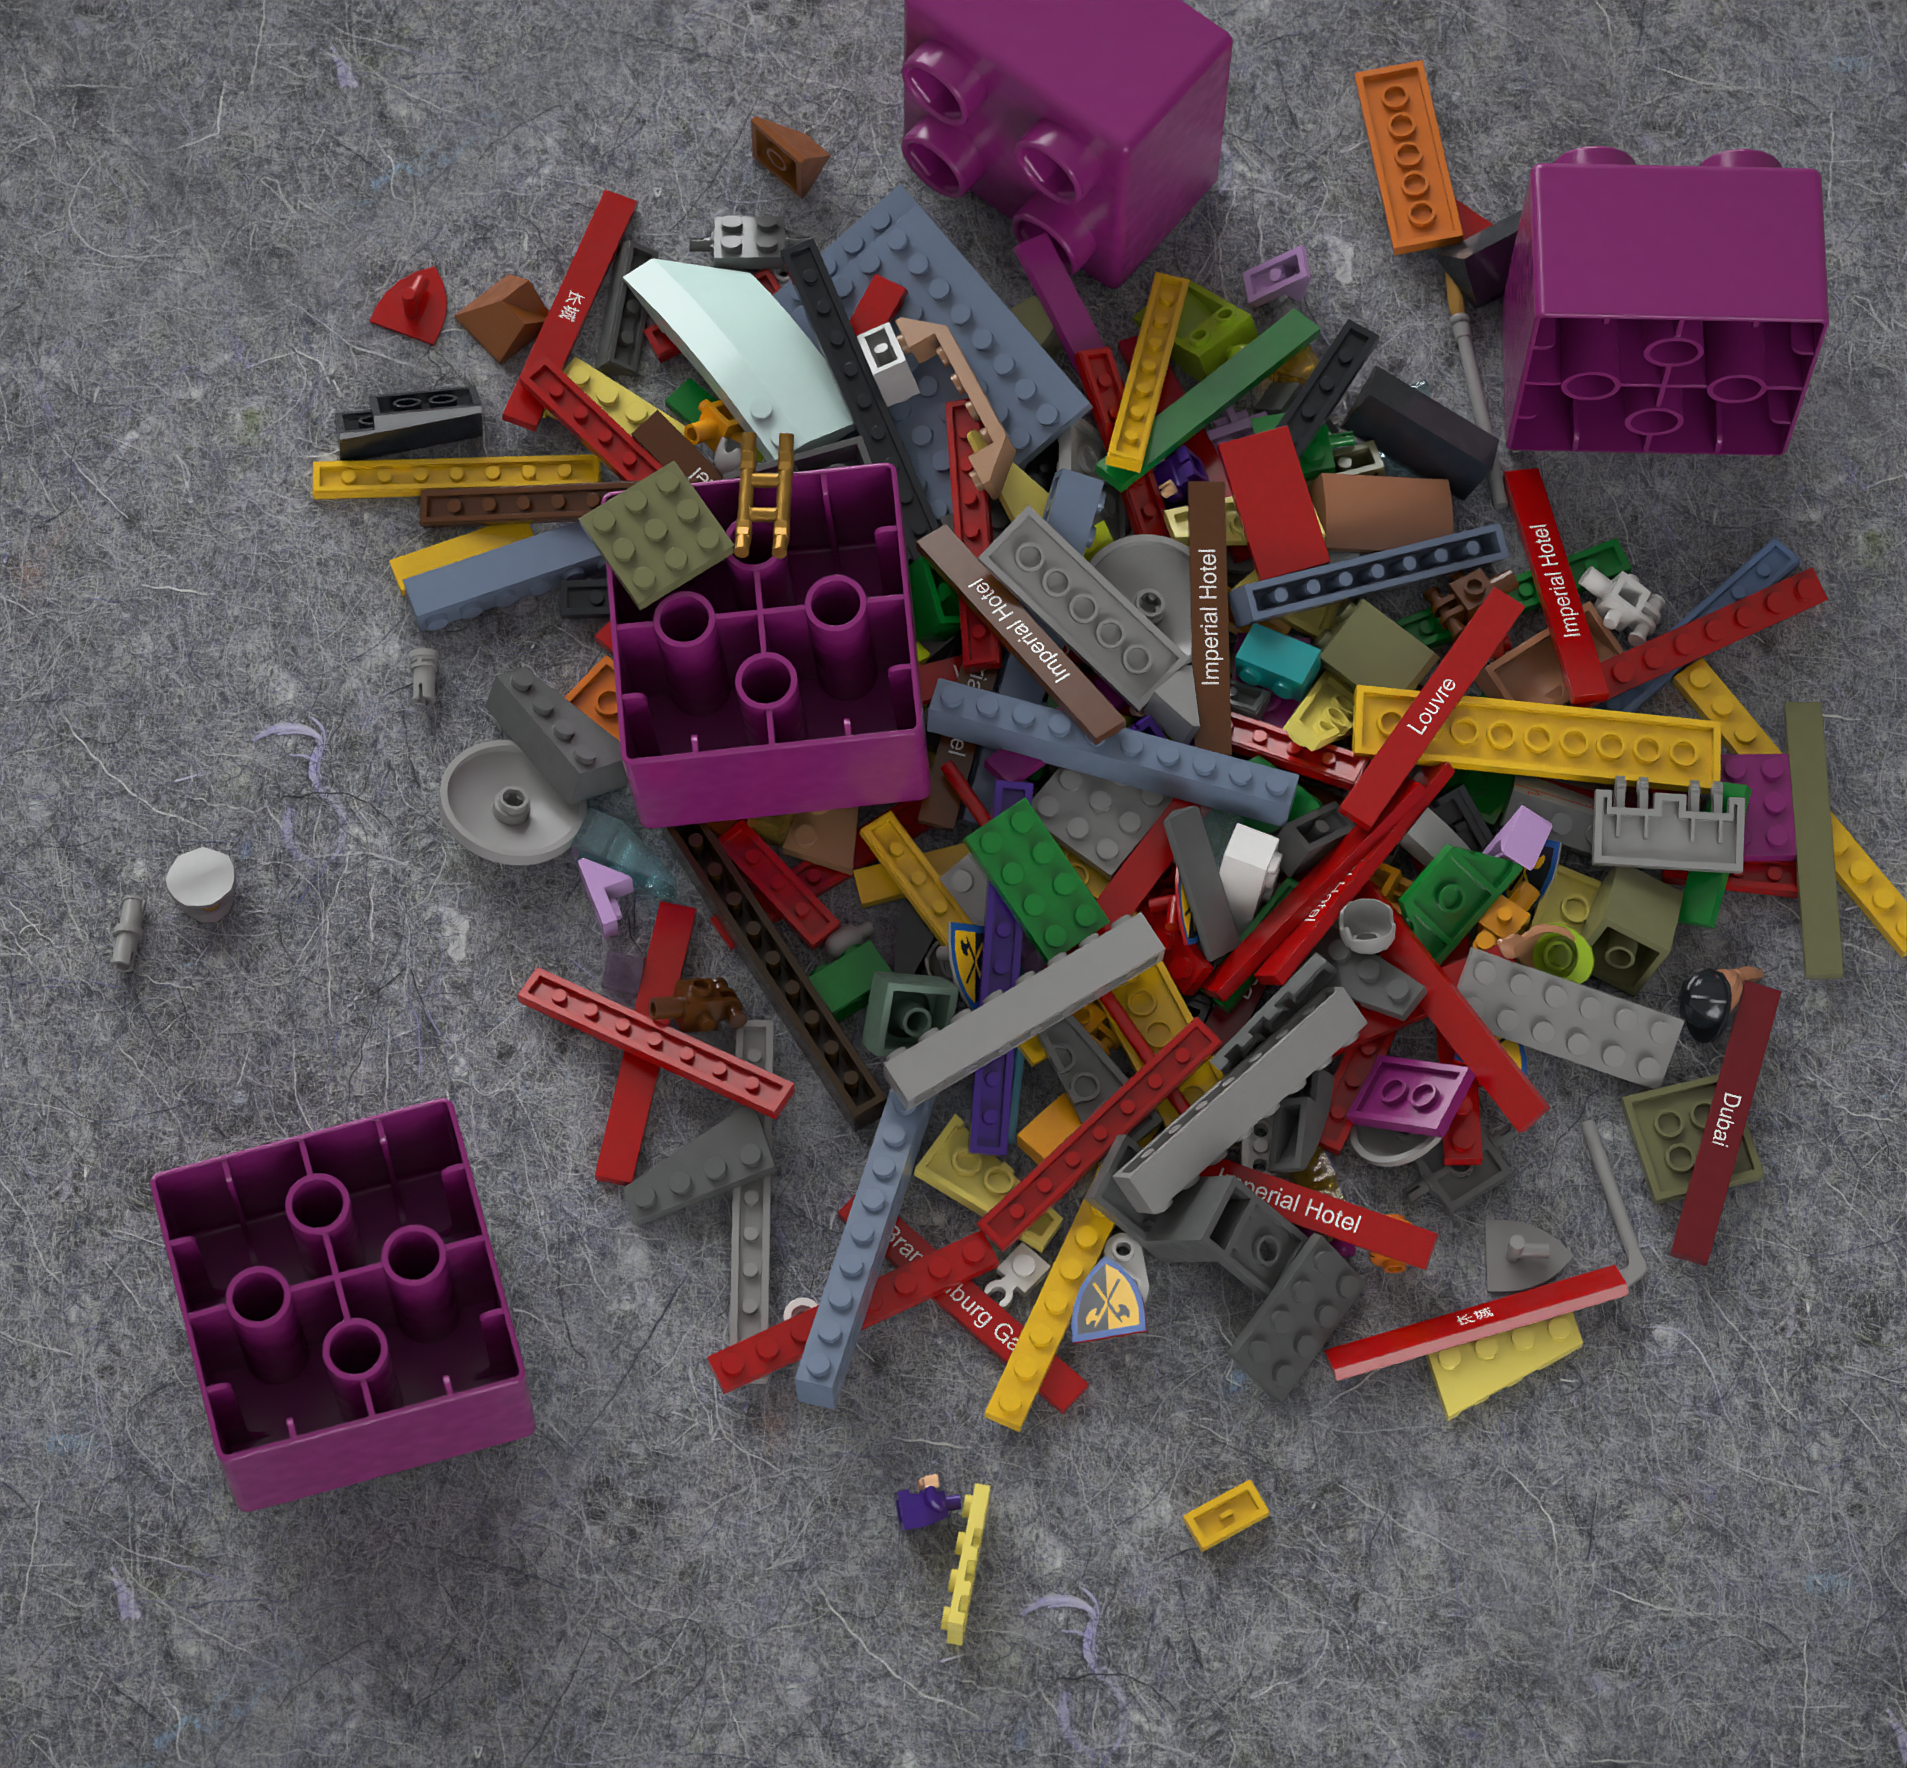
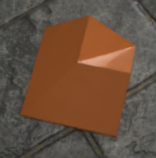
[751,116,831,199]
[454,274,549,365]

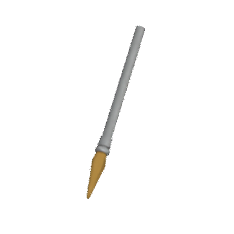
[1445,271,1508,509]

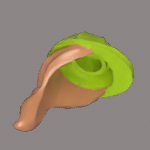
[1497,923,1595,984]

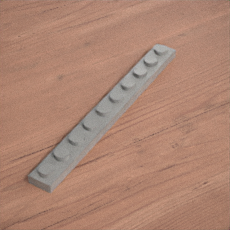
[730,1020,774,1384]

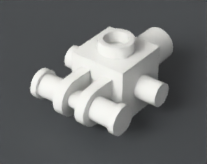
[1579,566,1665,647]

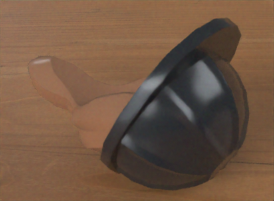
[1677,966,1764,1043]

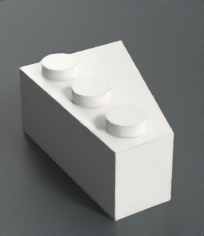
[1219,823,1283,937]

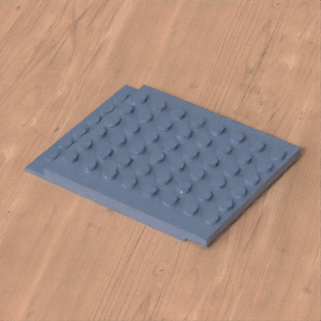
[772,184,1093,566]

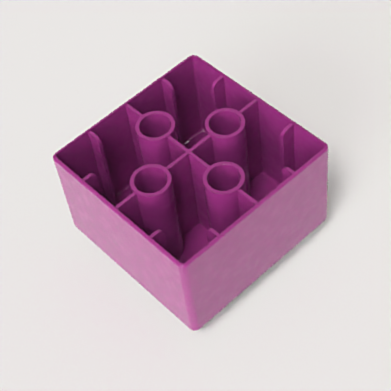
[901,0,1233,289]
[1502,146,1829,456]
[601,462,931,829]
[150,1098,536,1512]

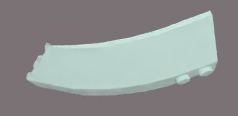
[623,258,855,462]

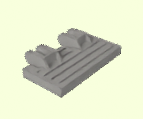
[1592,776,1745,874]

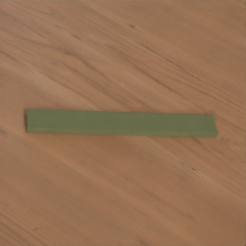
[1783,702,1844,979]

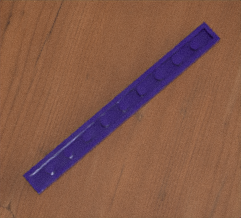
[967,780,1033,1157]

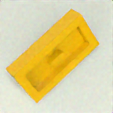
[1182,1479,1270,1552]

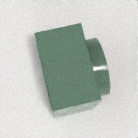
[861,971,959,1057]

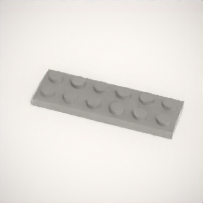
[977,505,1189,713]
[1457,947,1685,1089]

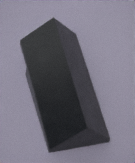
[1436,210,1522,310]
[1340,366,1499,501]
[335,385,482,461]

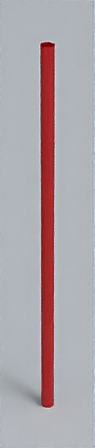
[940,760,1191,1116]

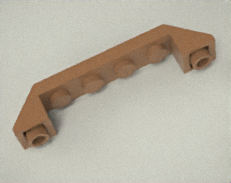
[895,317,1016,501]

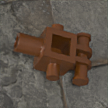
[1423,568,1519,641]
[649,978,747,1033]

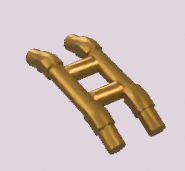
[734,432,794,559]

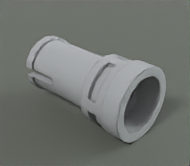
[409,648,439,705]

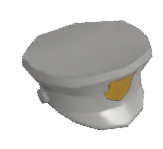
[165,847,236,923]

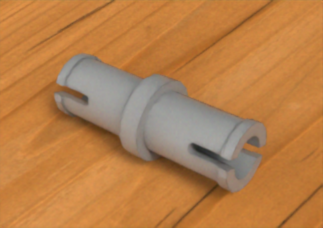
[110,895,147,972]

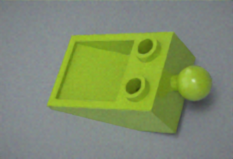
[1132,276,1258,382]

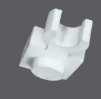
[984,1242,1051,1310]

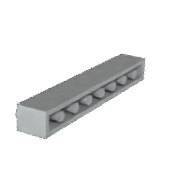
[883,912,1166,1111]
[1112,987,1368,1214]

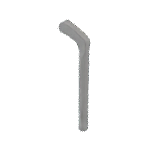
[1580,1120,1647,1289]

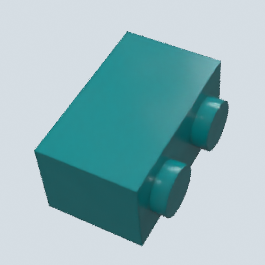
[1235,622,1321,702]

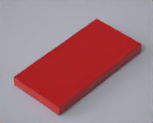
[1217,425,1331,581]

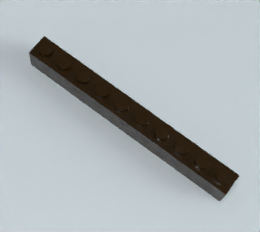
[662,823,887,1132]

